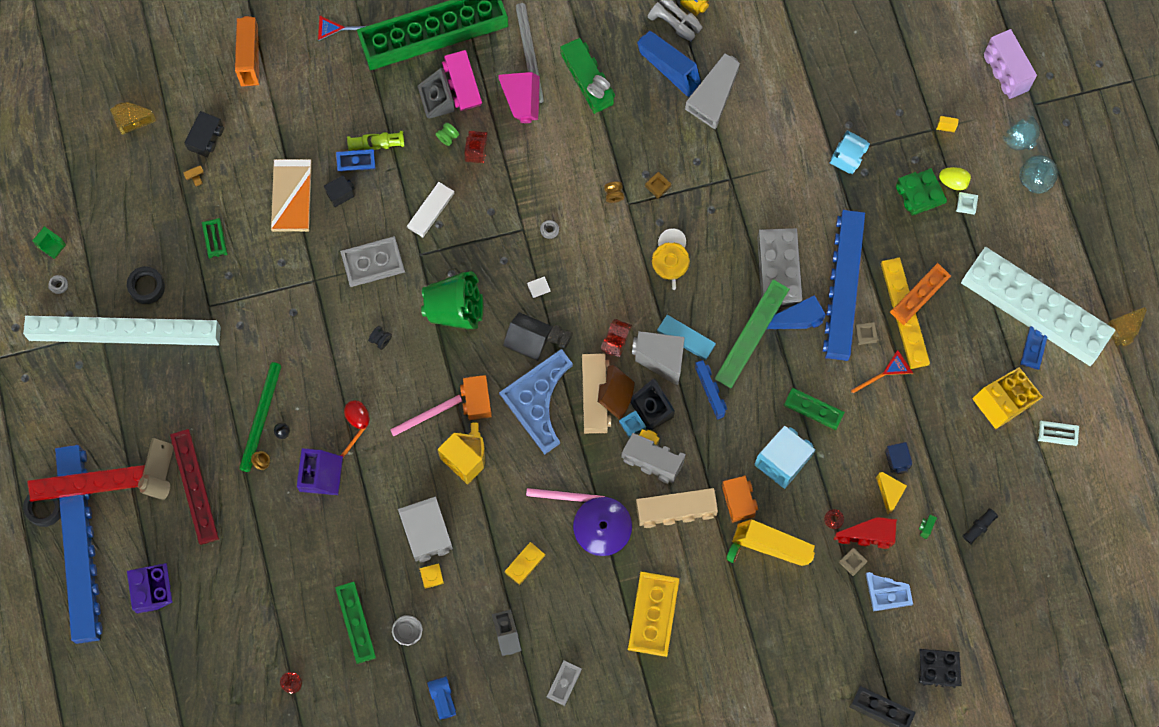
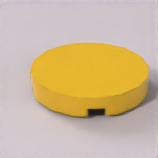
[652,242,690,280]

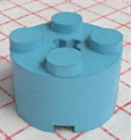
[829,130,870,174]

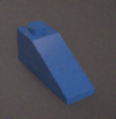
[767,295,826,329]

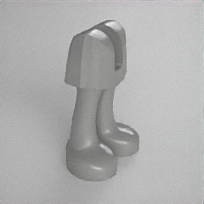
[648,0,703,41]

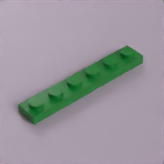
[715,279,790,389]

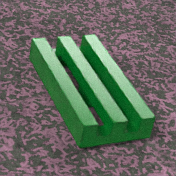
[202,218,228,259]

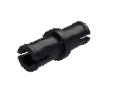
[962,508,998,545]

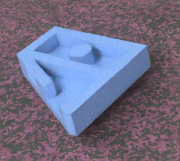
[866,572,913,611]

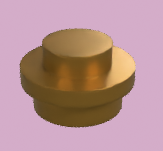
[251,451,270,470]

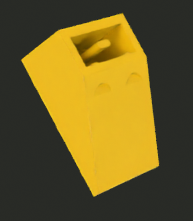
[972,367,1043,429]

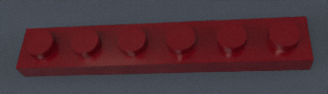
[170,429,219,545]

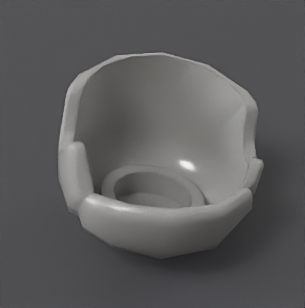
[392,615,423,646]

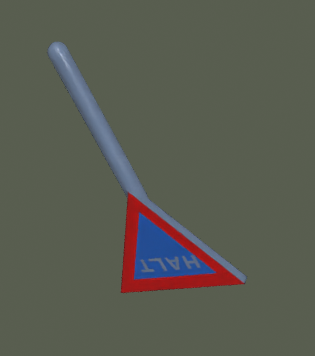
[318,16,366,41]

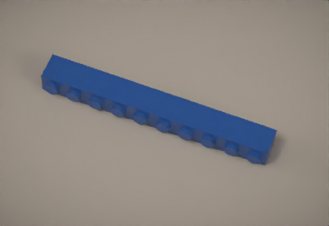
[55,445,102,644]

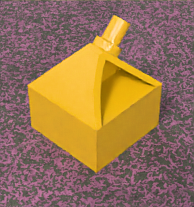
[438,423,485,485]

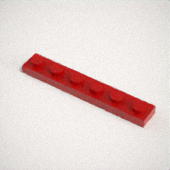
[27,465,145,502]

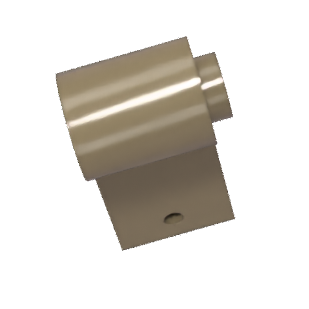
[138,438,173,500]

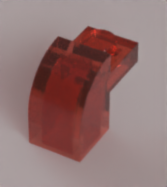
[465,131,487,163]
[601,319,632,357]

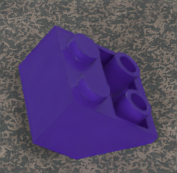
[297,449,343,495]
[127,563,173,614]

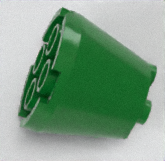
[421,271,484,329]

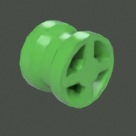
[436,122,459,146]

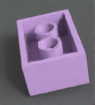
[984,29,1037,99]

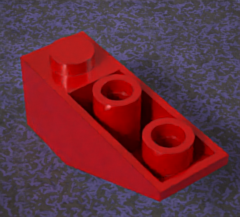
[834,517,897,549]

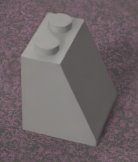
[632,331,685,385]
[398,497,453,562]

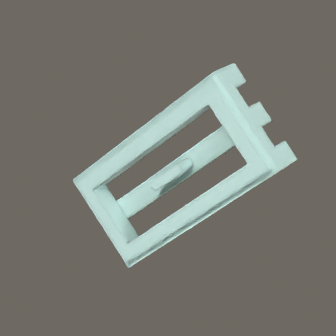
[1038,421,1079,446]

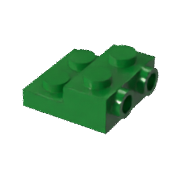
[896,168,947,216]

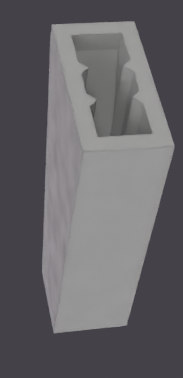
[685,54,740,129]

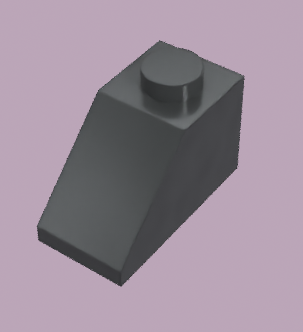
[492,610,521,656]

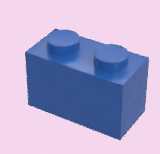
[336,149,375,172]

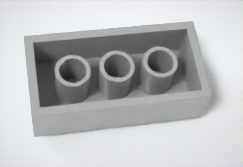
[757,228,802,308]

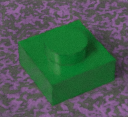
[919,515,937,539]

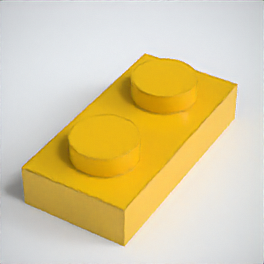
[505,542,545,585]

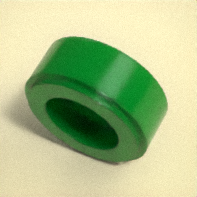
[726,543,741,563]

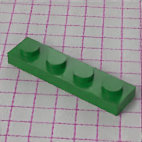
[335,582,376,664]

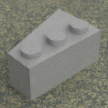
[621,433,686,484]

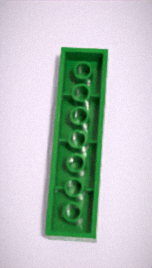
[357,0,508,71]

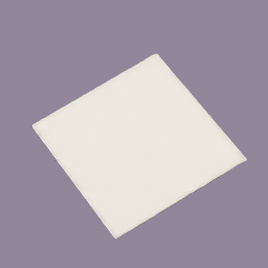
[527,276,551,298]

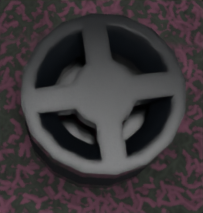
[368,326,392,350]

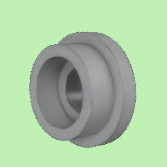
[540,220,559,239]
[49,275,68,294]

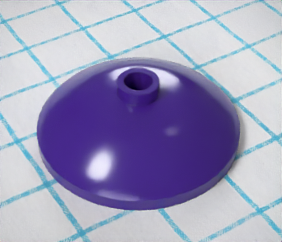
[573,497,632,556]

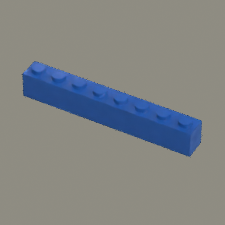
[823,210,865,361]

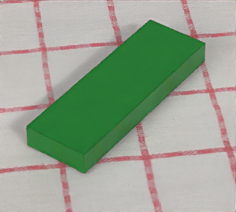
[784,388,845,430]

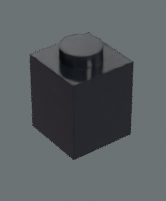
[324,175,355,207]

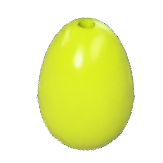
[939,167,971,190]

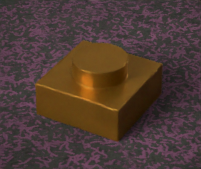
[645,172,672,199]

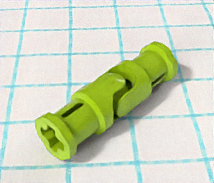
[347,131,405,151]

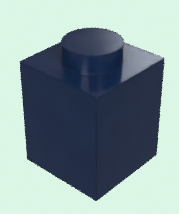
[885,442,912,474]

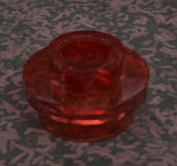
[824,509,844,529]

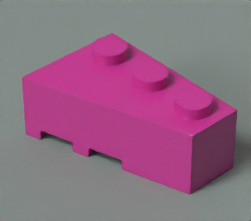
[442,50,482,112]

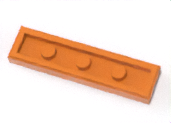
[890,263,951,326]

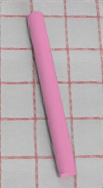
[390,395,462,436]
[526,488,605,502]

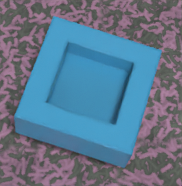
[619,411,646,438]

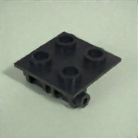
[919,649,962,688]

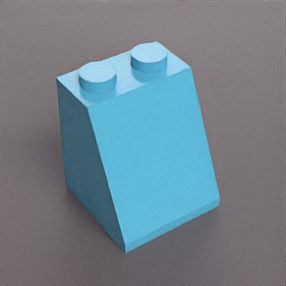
[755,426,815,489]

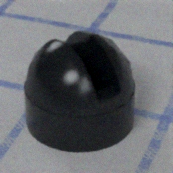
[274,423,290,439]

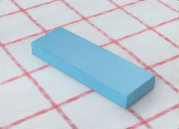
[657,315,716,361]

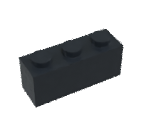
[849,686,916,727]

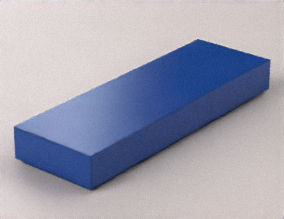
[1020,326,1047,370]

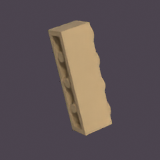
[582,354,611,434]
[636,488,718,528]

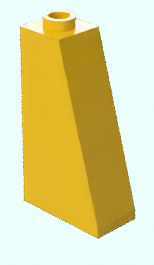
[732,519,815,566]

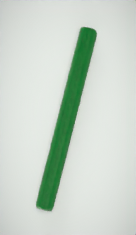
[240,362,281,472]

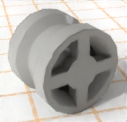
[587,75,610,98]

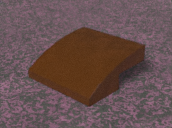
[597,365,635,419]

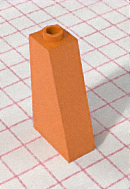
[235,16,259,86]

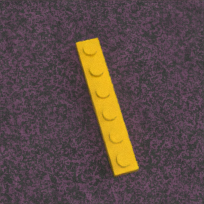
[881,258,930,369]

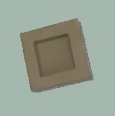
[855,322,878,345]
[839,548,868,576]

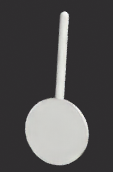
[658,228,686,290]

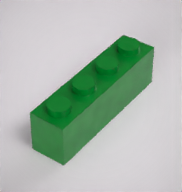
[560,37,615,114]

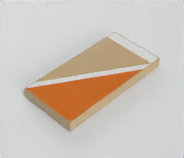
[271,159,312,232]

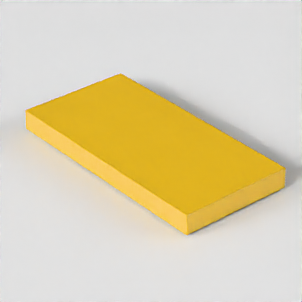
[628,572,680,657]

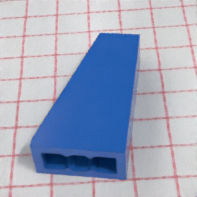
[637,31,701,97]

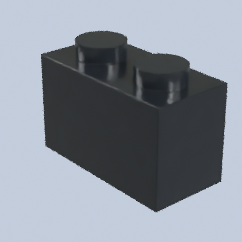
[184,111,224,158]

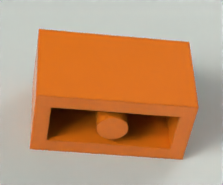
[460,375,492,420]
[722,476,758,523]

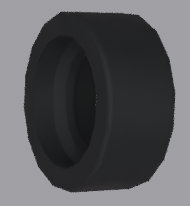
[127,266,165,304]
[23,494,61,527]

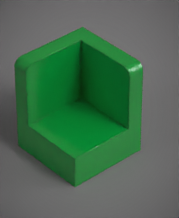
[32,226,66,259]

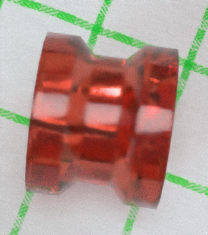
[280,672,302,694]

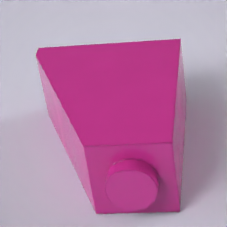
[498,72,540,123]

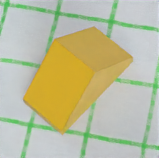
[876,472,907,514]

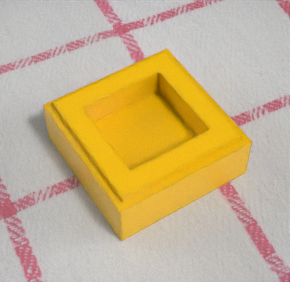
[936,116,959,133]

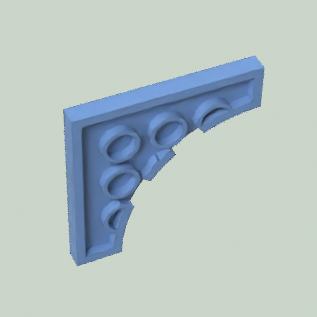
[499,349,573,455]

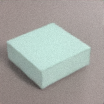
[956,192,978,215]

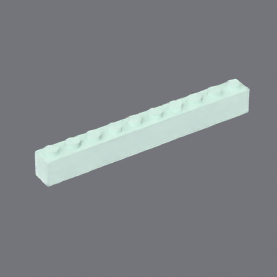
[23,316,221,345]

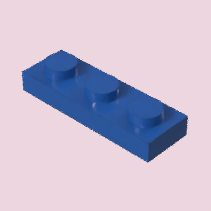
[695,360,727,419]

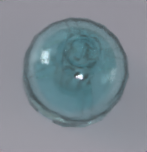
[1002,115,1040,150]
[1019,155,1058,194]

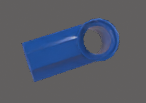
[427,676,456,720]

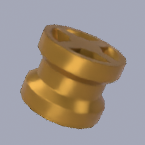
[604,182,624,203]

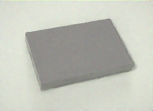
[340,236,405,287]

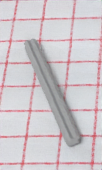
[516,3,544,103]

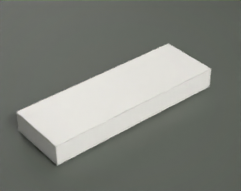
[407,182,454,237]

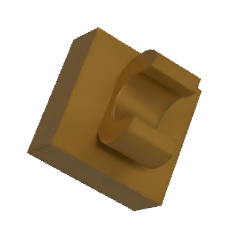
[183,165,204,187]

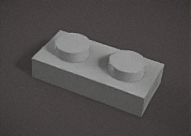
[547,661,582,706]

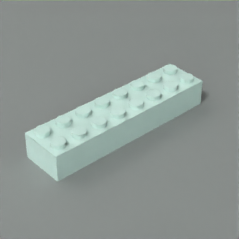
[961,247,1115,366]

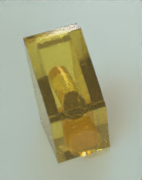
[110,102,156,135]
[1107,307,1147,346]

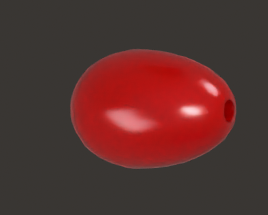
[344,400,370,429]

